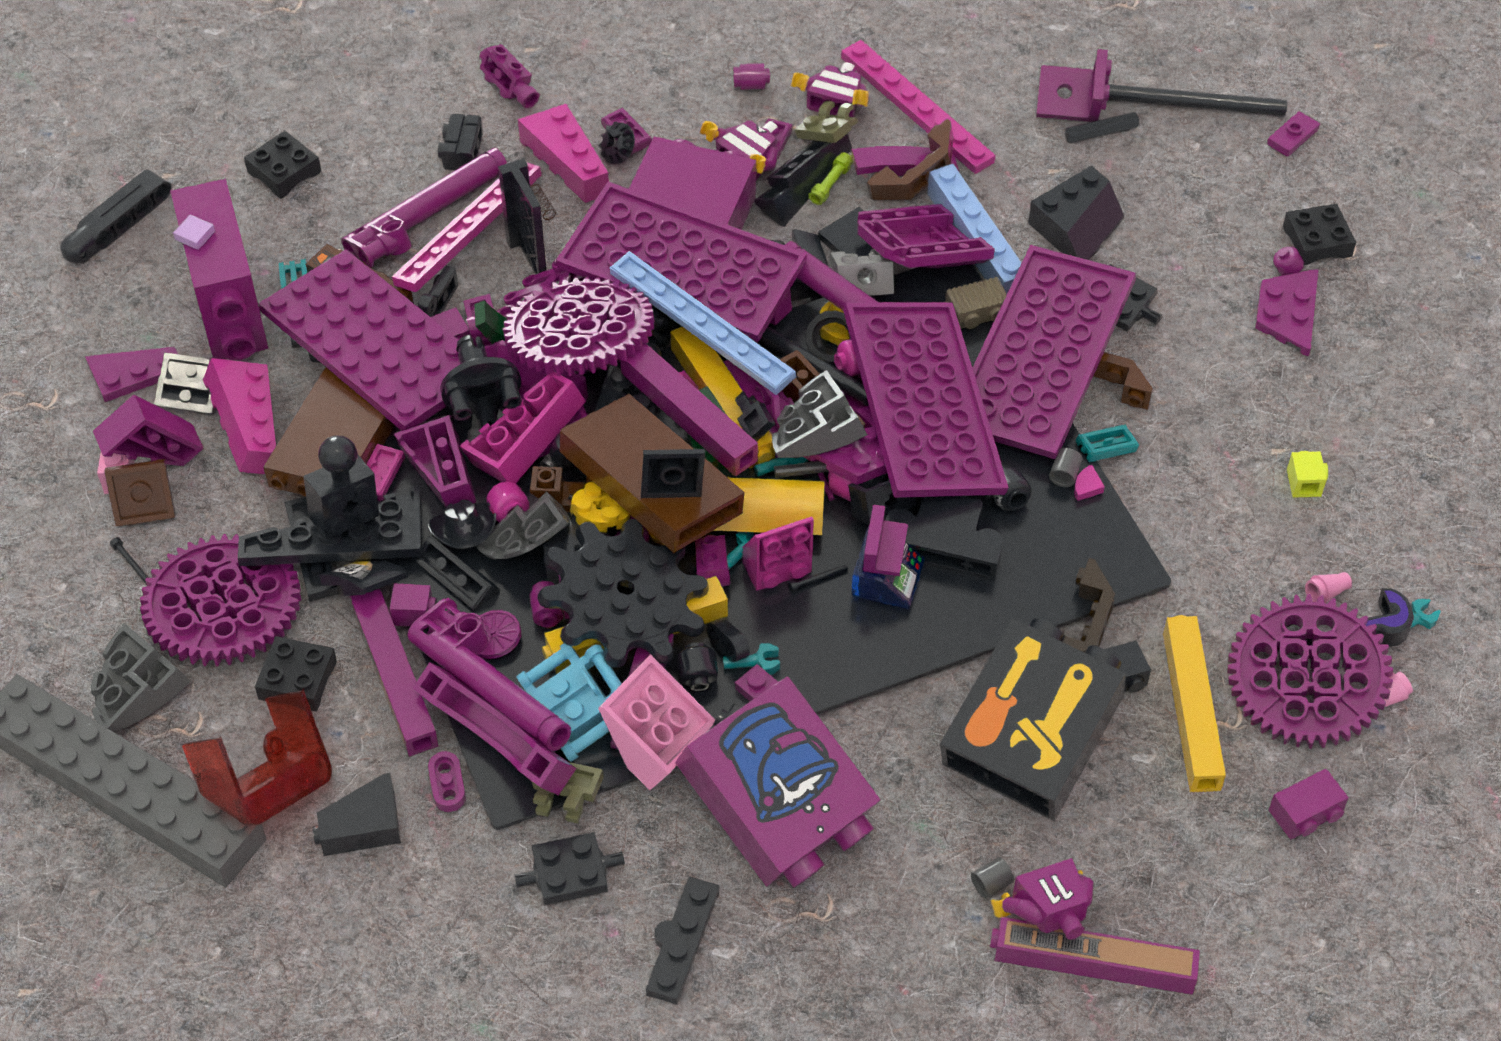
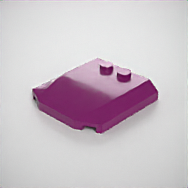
[857,204,995,268]

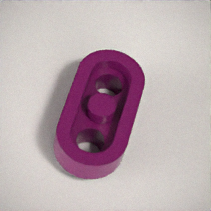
[428,751,466,812]

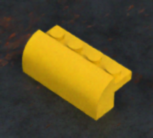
[714,477,824,535]

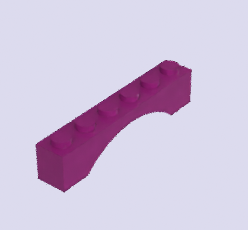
[412,663,576,795]

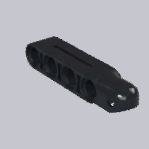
[60,170,172,263]

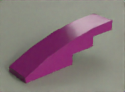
[851,146,959,176]

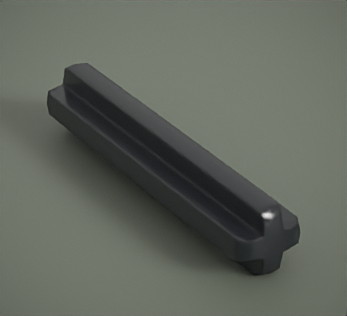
[1065,112,1140,143]

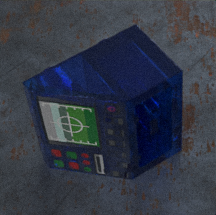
[851,527,925,609]

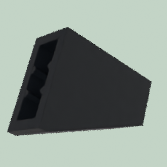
[312,773,401,856]

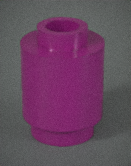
[733,63,770,90]
[530,581,563,628]

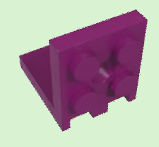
[1036,49,1112,122]

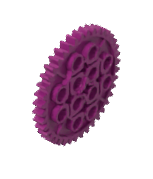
[503,277,654,376]
[140,534,302,666]
[1227,594,1393,749]

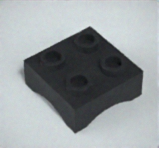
[244,131,322,199]
[1282,203,1356,265]
[255,636,337,712]

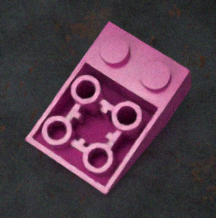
[743,516,814,591]

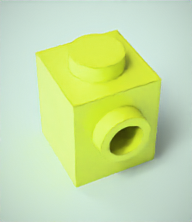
[1287,451,1329,498]

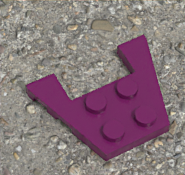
[803,405,887,485]

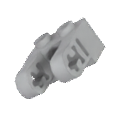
[830,249,894,296]

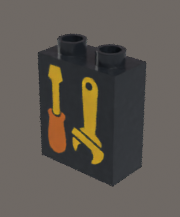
[940,618,1126,822]

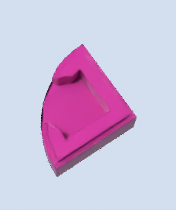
[1074,465,1105,501]

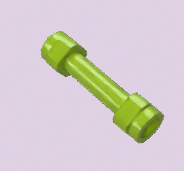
[809,153,853,205]

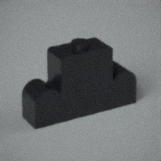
[885,496,1003,581]

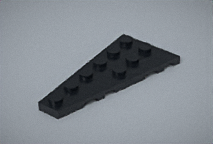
[238,486,421,567]

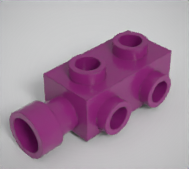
[479,44,540,109]

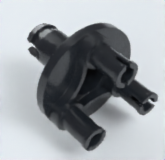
[440,335,522,427]

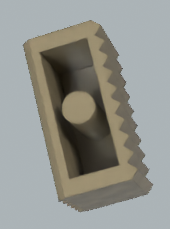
[945,276,1007,329]

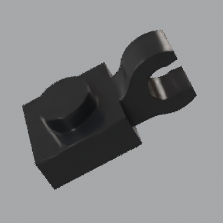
[735,391,775,442]

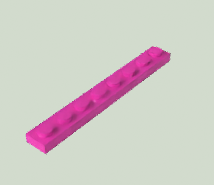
[841,40,996,174]
[392,162,542,292]

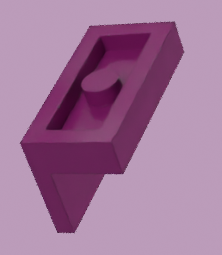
[863,505,908,576]

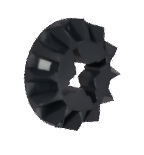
[598,122,635,164]

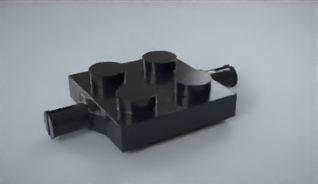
[1109,264,1162,332]
[514,832,625,905]

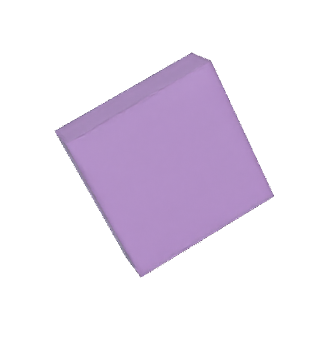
[173,215,215,250]

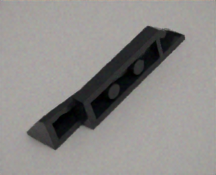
[754,133,852,227]

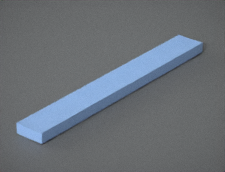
[610,251,796,395]

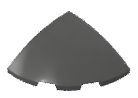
[772,370,867,458]
[476,492,571,559]
[91,623,191,732]

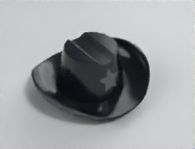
[428,500,496,549]

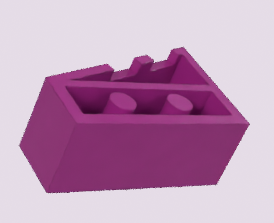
[93,395,204,466]
[394,415,477,507]

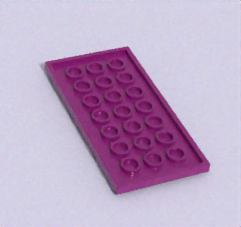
[556,181,807,342]
[973,245,1136,459]
[258,250,460,431]
[843,302,1009,498]

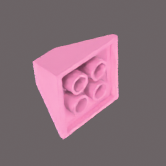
[598,654,715,790]

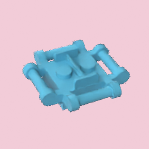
[516,643,622,762]

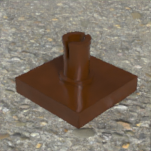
[104,459,176,527]

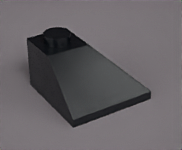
[640,449,705,498]

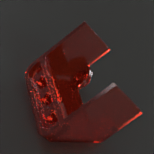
[182,690,332,826]

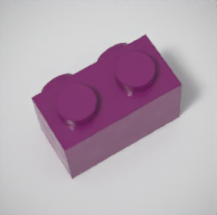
[1268,768,1349,840]

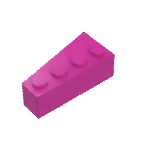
[518,104,609,203]
[203,358,276,474]
[459,371,586,484]

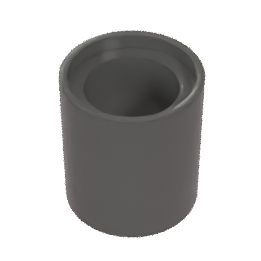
[1049,448,1083,487]
[971,857,1014,899]

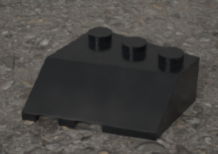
[1028,165,1124,260]

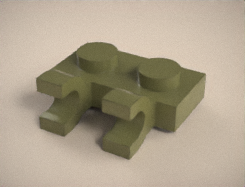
[795,101,858,143]
[532,762,604,824]

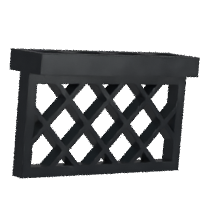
[498,158,547,282]

